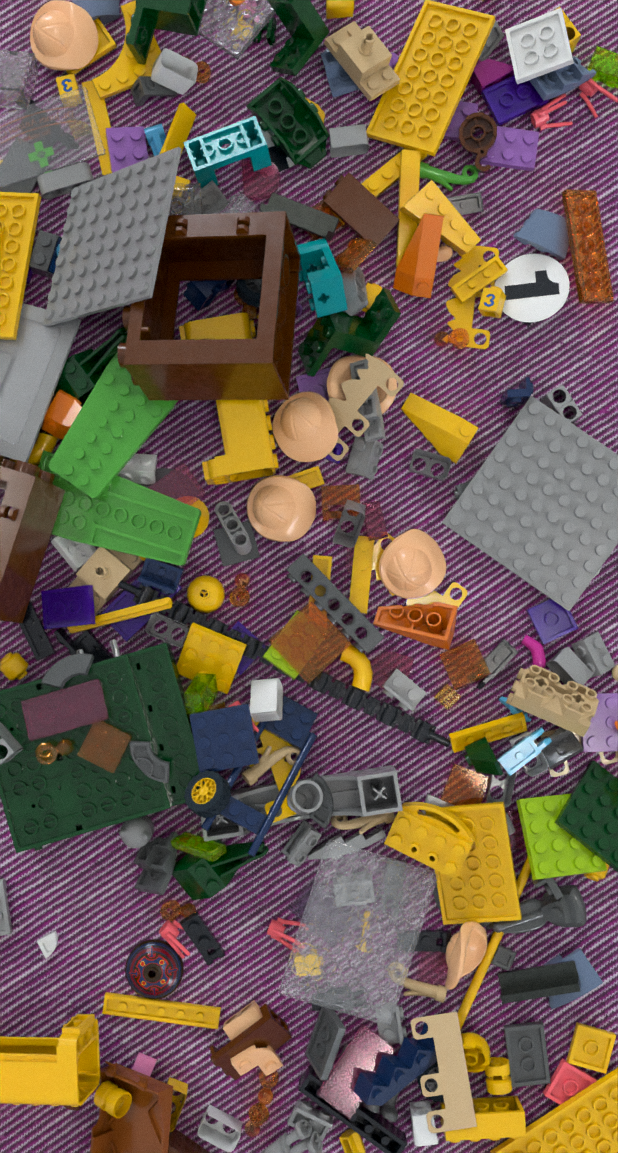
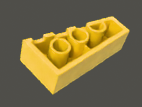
[399,180,481,256]

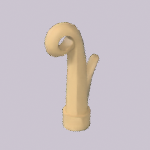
[241,746,300,786]
[331,812,395,835]
[387,961,447,1003]

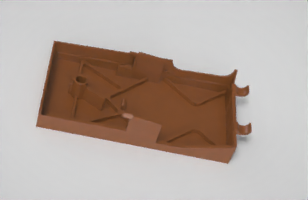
[90,1061,173,1153]

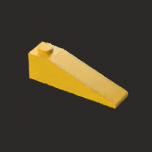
[401,393,478,464]

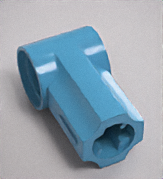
[144,123,166,156]

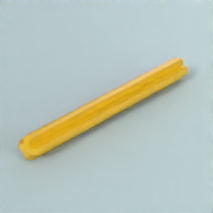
[67,597,173,634]

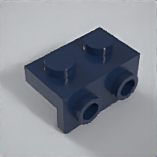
[500,377,534,408]
[137,558,184,594]

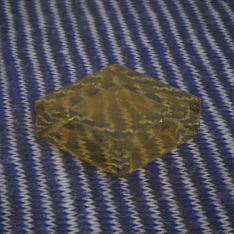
[434,683,461,710]

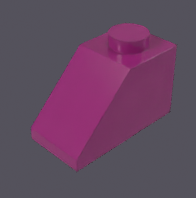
[470,58,514,96]

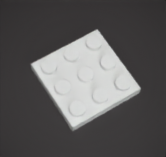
[505,8,574,84]

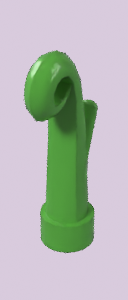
[420,162,478,191]

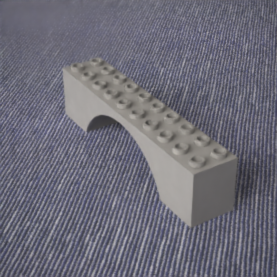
[201,765,403,841]

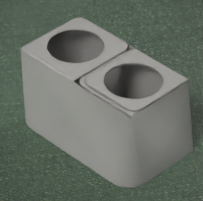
[329,124,369,158]
[409,448,451,481]
[547,647,594,686]
[486,765,516,807]

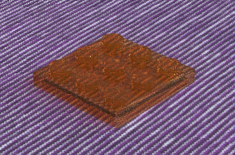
[268,601,351,684]

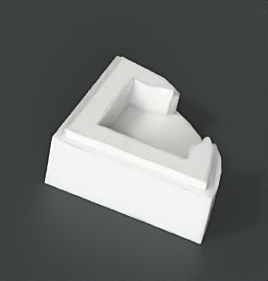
[37,931,58,959]

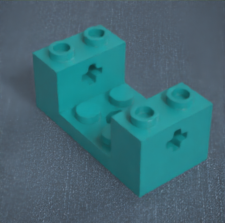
[183,116,272,190]
[297,238,348,318]

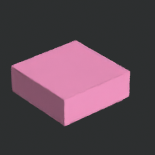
[132,1052,157,1077]

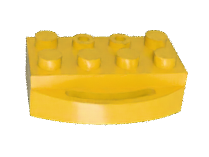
[384,802,475,880]

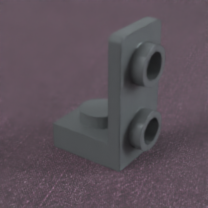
[130,76,177,106]

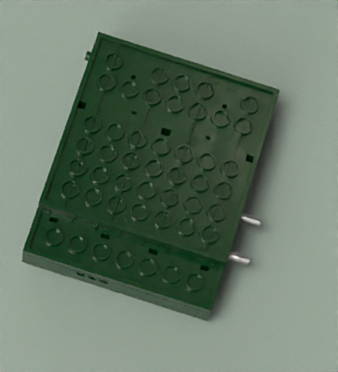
[0,639,200,853]

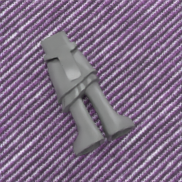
[261,1119,323,1153]

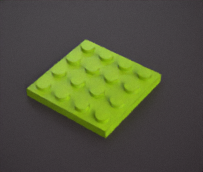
[516,794,607,880]

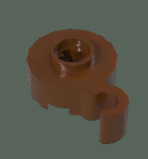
[459,112,497,173]

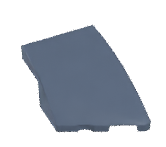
[71,0,120,25]
[321,49,359,98]
[529,56,596,101]
[513,209,575,260]
[544,948,603,1009]

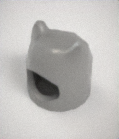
[287,780,323,815]
[119,815,154,848]

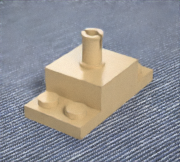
[324,21,400,102]
[68,547,143,615]

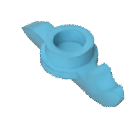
[499,696,531,722]

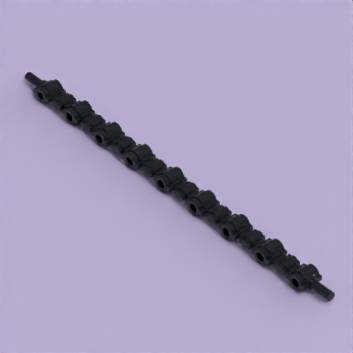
[118,580,451,747]

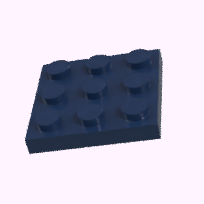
[189,703,259,772]

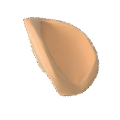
[30,0,98,71]
[327,355,397,420]
[272,391,338,462]
[247,475,316,542]
[379,529,446,599]
[445,921,487,990]

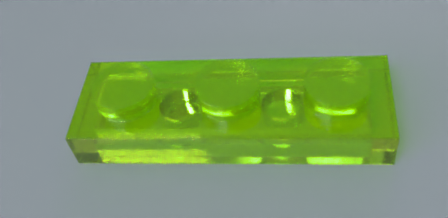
[171,832,227,862]

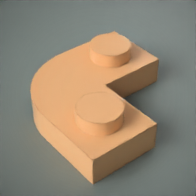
[230,1045,283,1076]

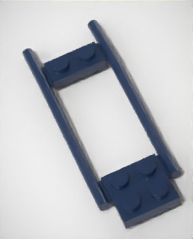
[201,696,318,857]

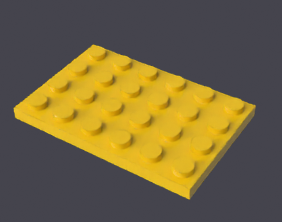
[425,802,522,925]

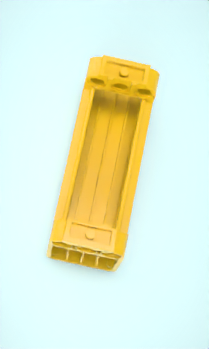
[179,313,279,485]
[0,1014,100,1107]

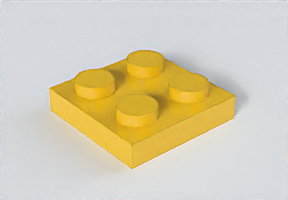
[567,1022,616,1074]

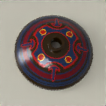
[125,939,184,999]

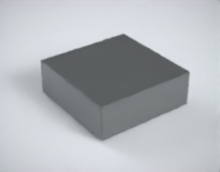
[491,944,517,971]

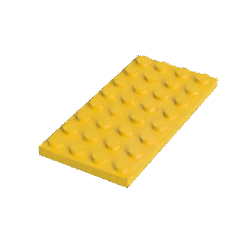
[366,0,496,156]
[0,192,41,340]
[490,1067,618,1153]

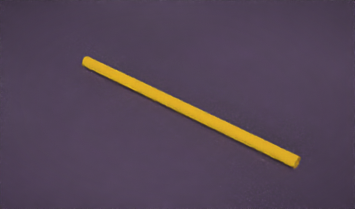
[457,856,531,1031]

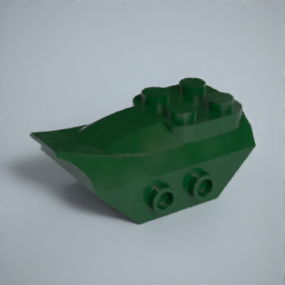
[246,76,330,169]

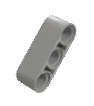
[37,162,94,199]
[341,264,368,316]
[215,501,252,555]

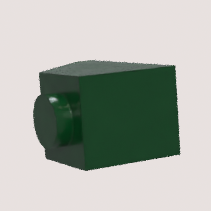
[464,737,504,776]

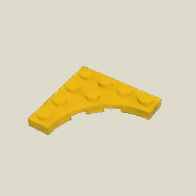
[92,0,161,100]

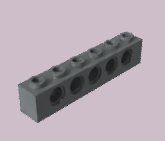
[286,554,385,653]

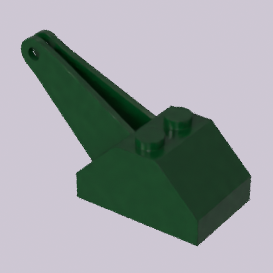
[54,327,127,402]
[172,839,269,900]

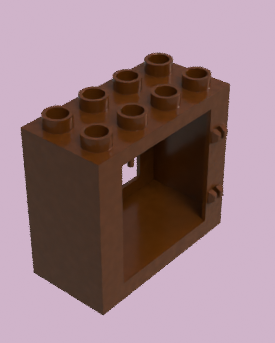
[117,211,301,400]
[0,455,65,623]

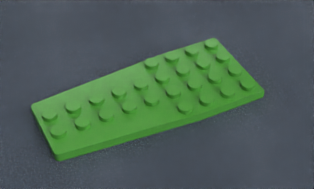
[48,353,178,499]
[38,450,201,566]

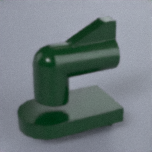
[248,17,277,46]

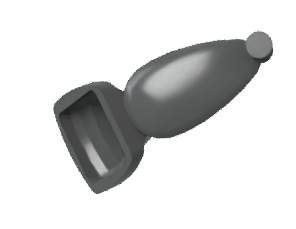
[486,885,587,934]

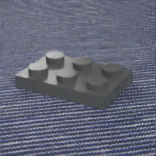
[305,1003,346,1080]
[503,1021,551,1088]

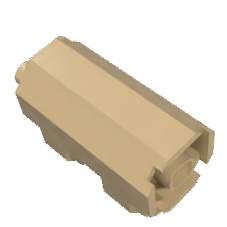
[506,665,599,737]

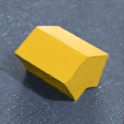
[339,1129,366,1153]

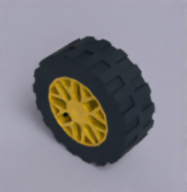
[184,770,231,818]

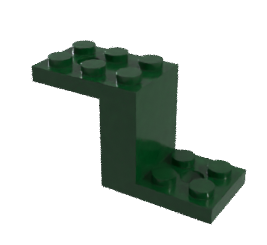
[126,0,207,65]
[267,0,330,76]
[298,288,401,377]

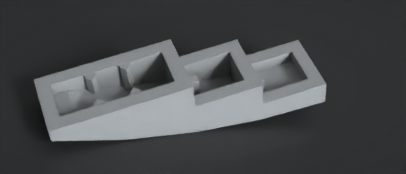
[350,359,386,442]
[307,827,387,860]

